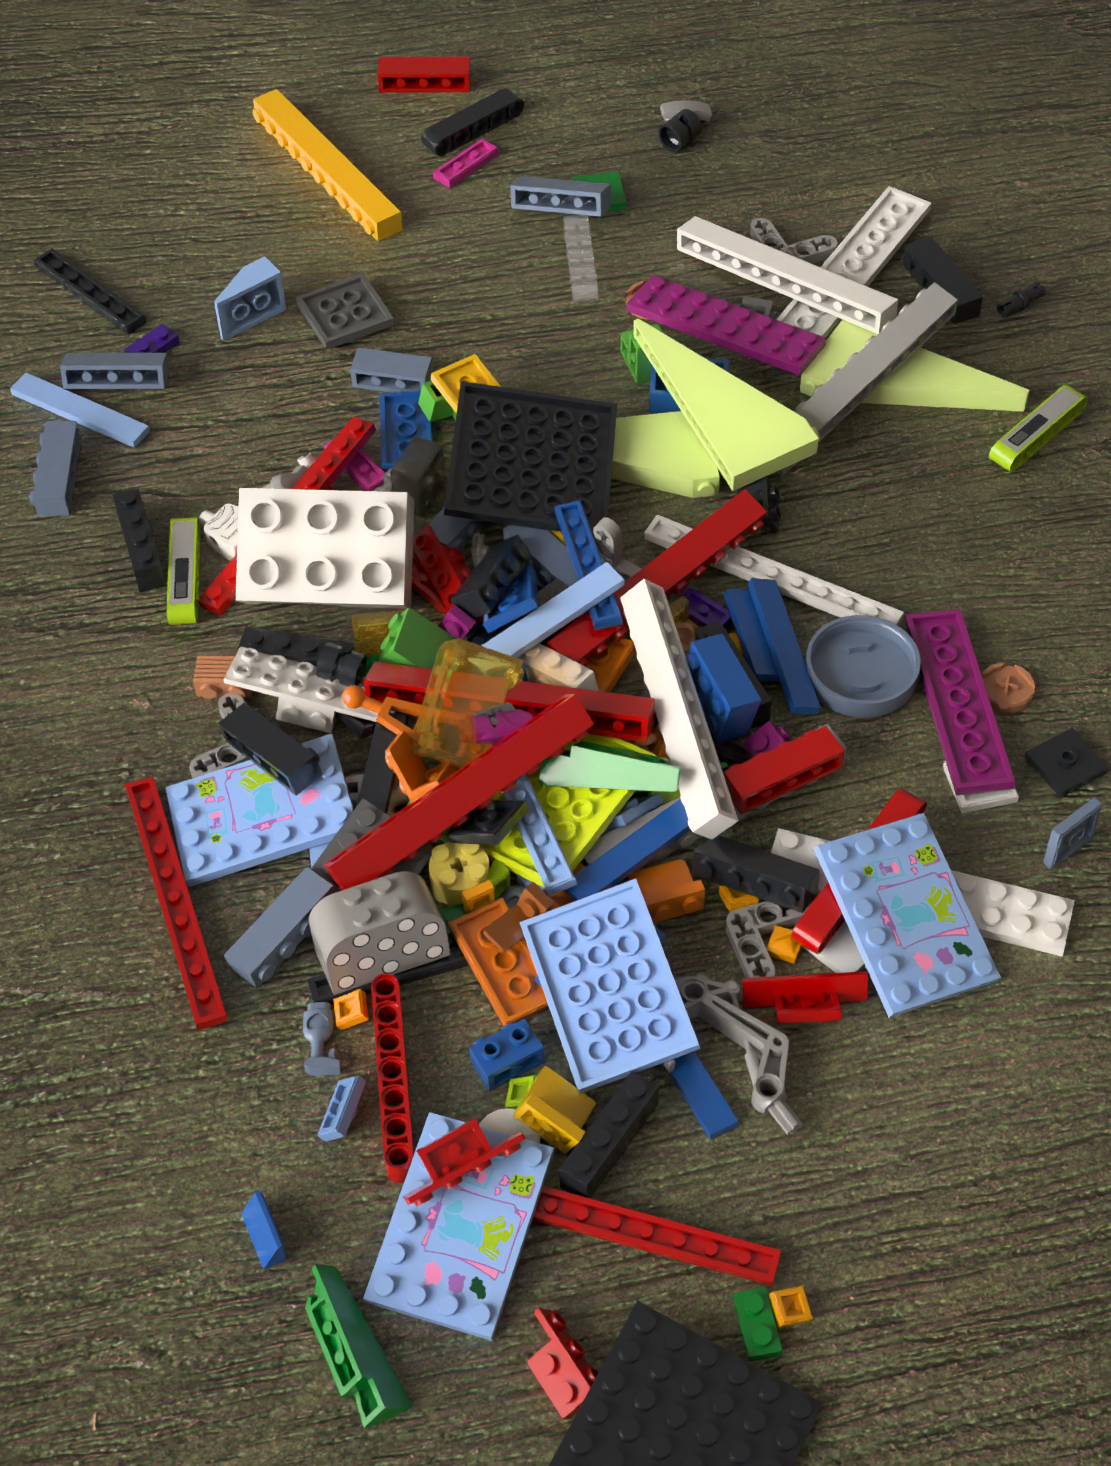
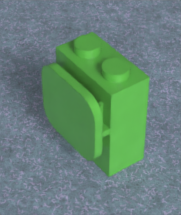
[378,608,460,669]

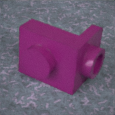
[438,604,476,640]
[743,721,792,757]

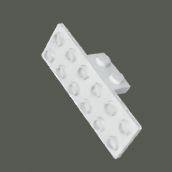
[224,647,396,733]

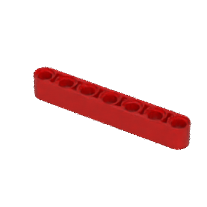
[791,788,927,954]
[371,973,414,1183]

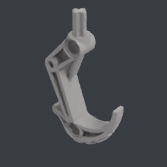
[663,973,803,1135]

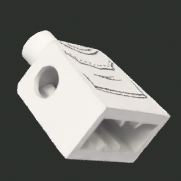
[199,503,239,561]

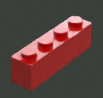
[377,56,471,93]
[724,726,845,814]

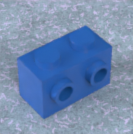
[469,1019,544,1092]

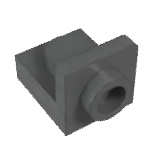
[742,296,777,319]

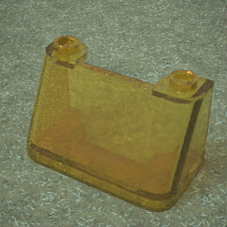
[411,638,524,768]

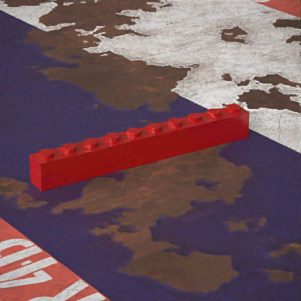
[546,489,767,667]
[364,662,655,742]
[324,694,594,891]

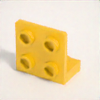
[513,1066,596,1154]

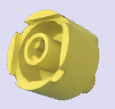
[429,841,490,907]

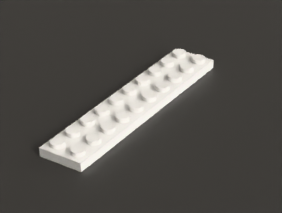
[776,186,931,338]
[771,828,1075,956]

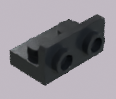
[737,477,782,533]

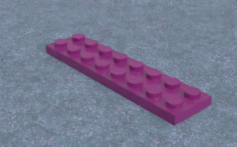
[626,275,826,376]
[905,609,1015,795]

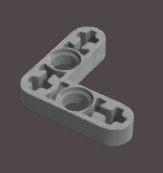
[750,218,837,264]
[593,517,641,582]
[189,694,249,779]
[726,901,811,978]

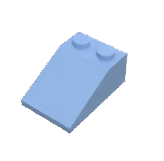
[214,256,286,341]

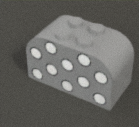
[309,871,450,995]

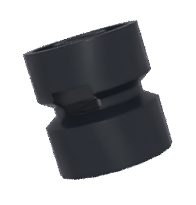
[658,109,702,152]
[316,642,367,687]

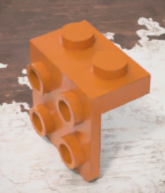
[385,731,457,802]
[629,859,705,923]

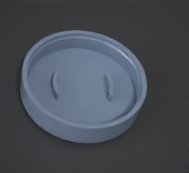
[805,615,921,718]

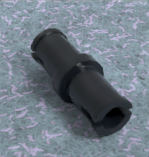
[996,281,1045,318]

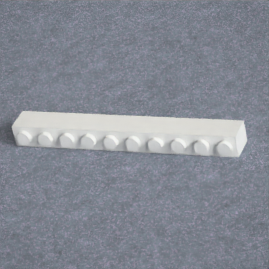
[677,216,898,334]
[620,579,738,839]

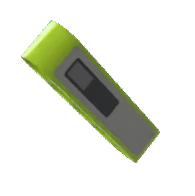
[989,384,1088,472]
[167,517,201,625]

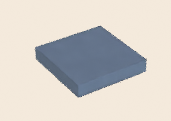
[1043,797,1102,869]

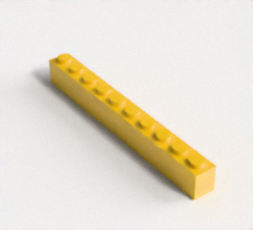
[253,89,403,242]

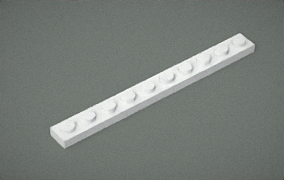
[644,515,904,626]

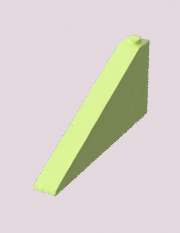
[634,318,820,491]
[800,319,1030,412]
[611,411,720,498]

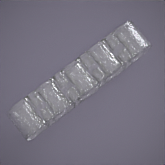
[563,215,598,304]

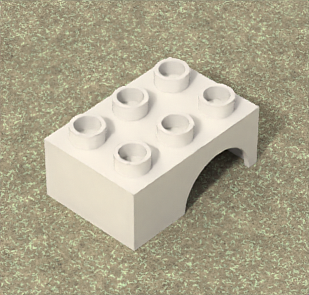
[236,488,414,609]

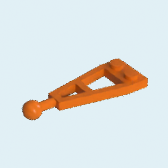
[342,685,493,770]

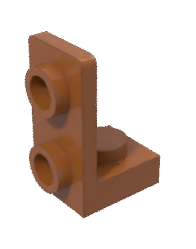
[483,882,555,953]

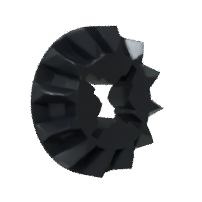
[713,741,753,766]

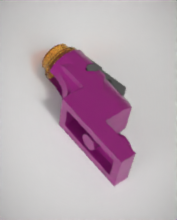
[458,702,565,746]

